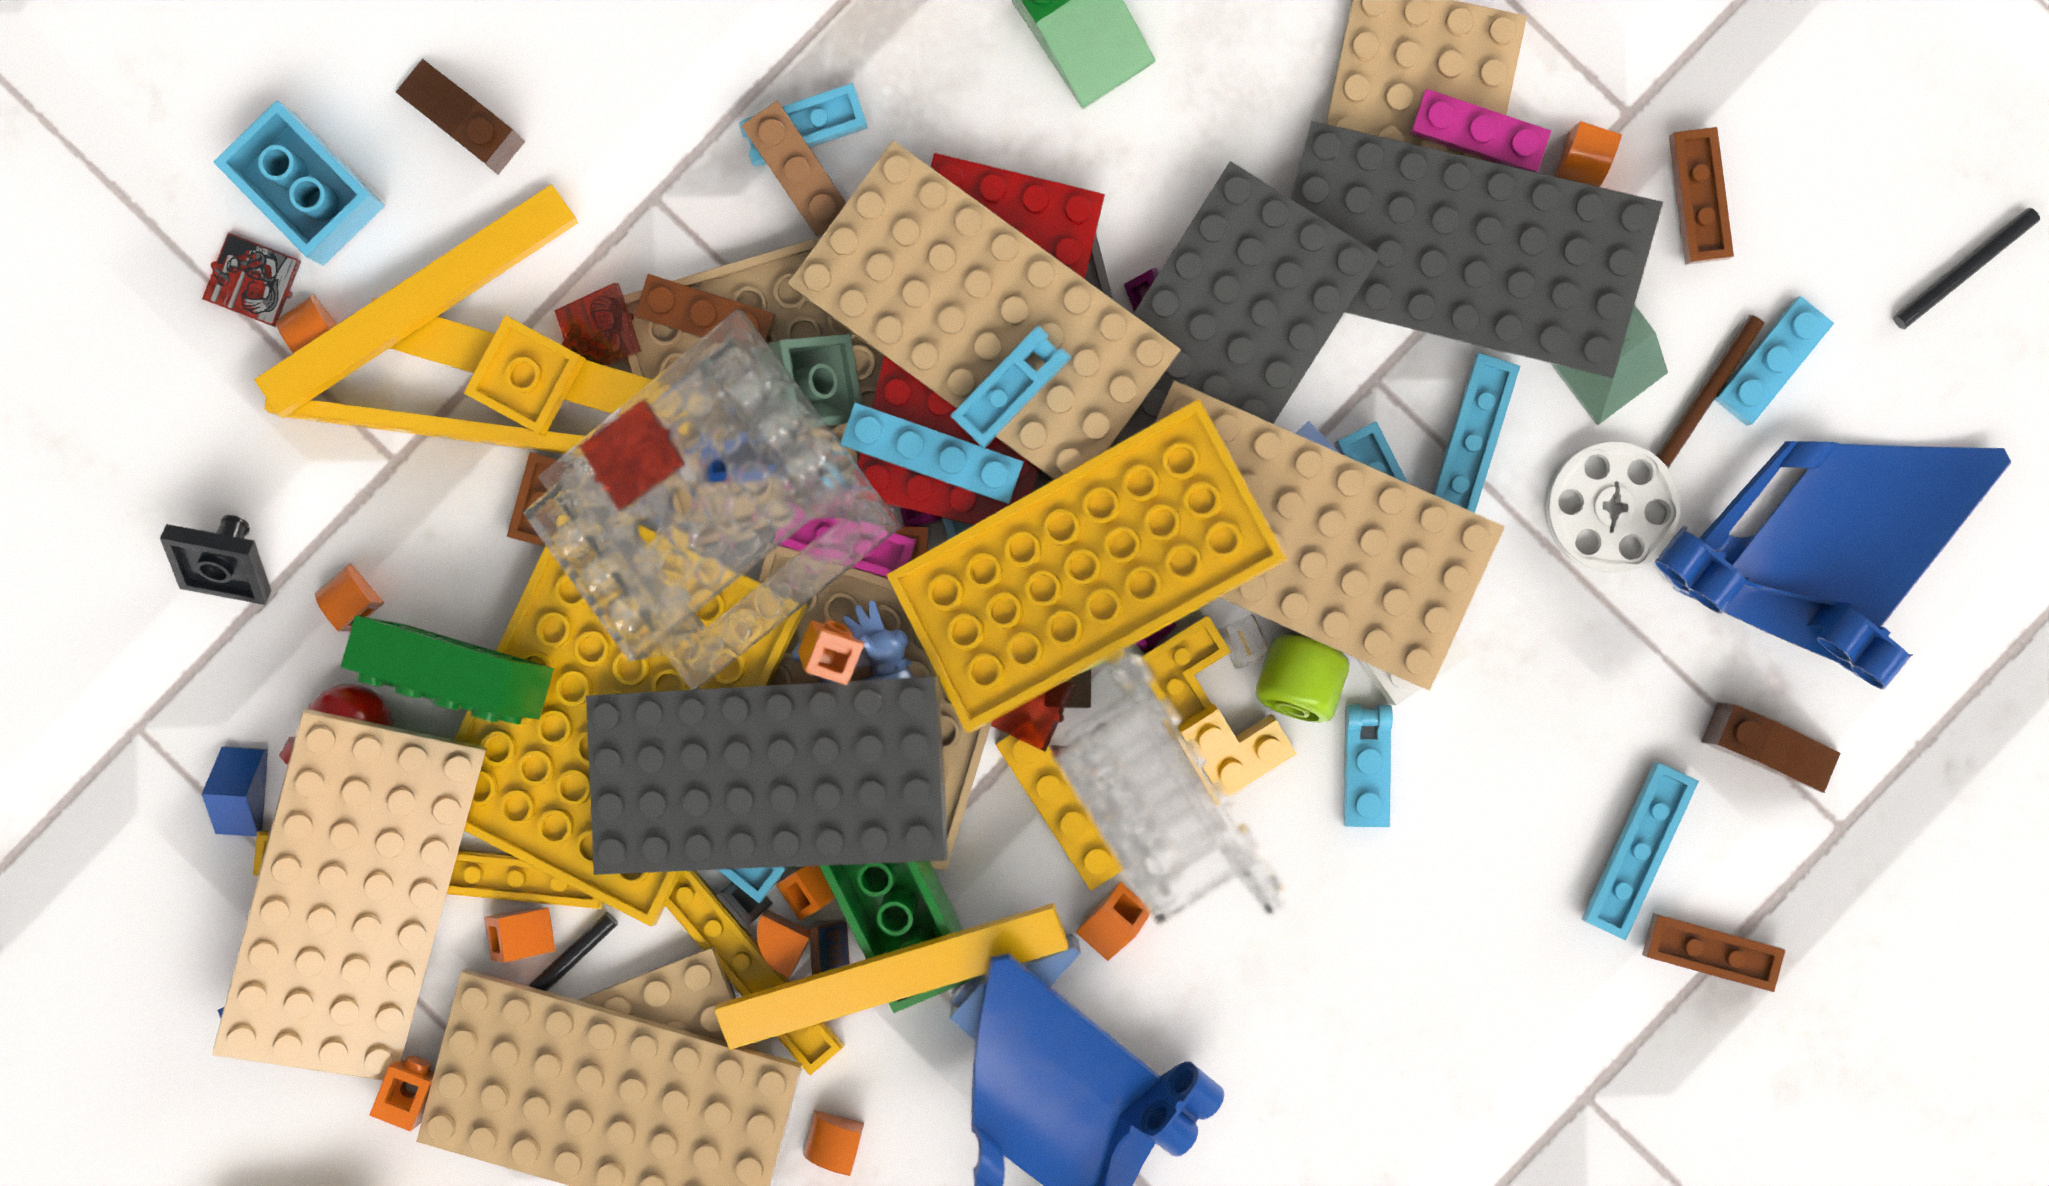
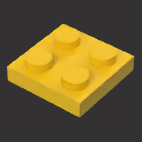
[464,315,586,436]

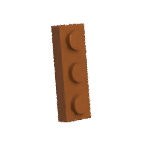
[1669,127,1734,265]
[634,274,776,353]
[1642,913,1785,992]

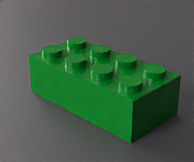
[340,615,554,725]
[820,861,974,1013]

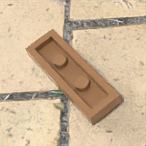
[741,100,847,237]

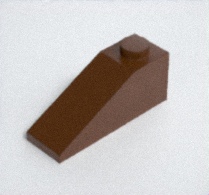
[396,59,525,175]
[1701,702,1841,793]

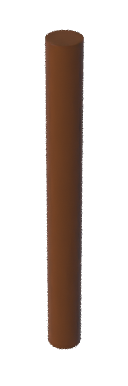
[1656,315,1765,469]

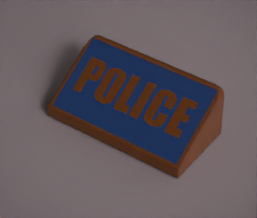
[809,920,850,975]

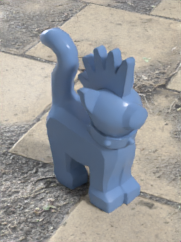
[792,600,914,683]

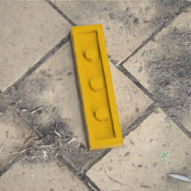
[995,720,1127,891]

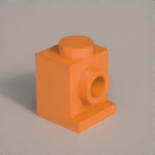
[797,620,864,685]
[369,1055,434,1132]

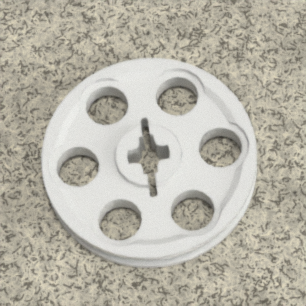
[1545,441,1681,573]

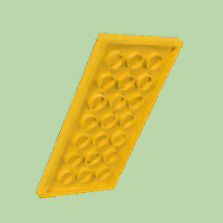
[887,399,1288,733]

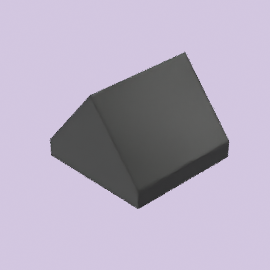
[716,882,773,929]

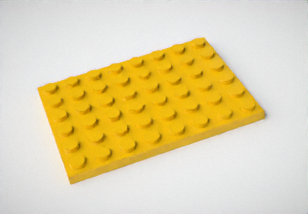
[454,492,807,927]

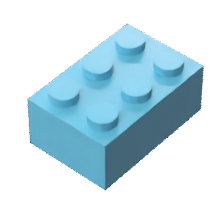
[213,100,386,266]

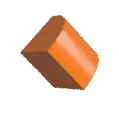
[1555,121,1622,187]
[276,294,336,353]
[315,564,384,631]
[776,866,835,921]
[1075,881,1153,961]
[484,908,555,963]
[757,909,810,978]
[803,1110,864,1176]

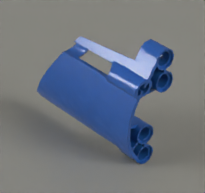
[1654,441,2011,690]
[971,954,1225,1186]

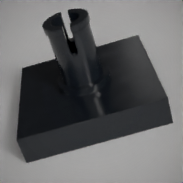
[160,515,271,605]

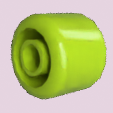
[1255,634,1350,723]

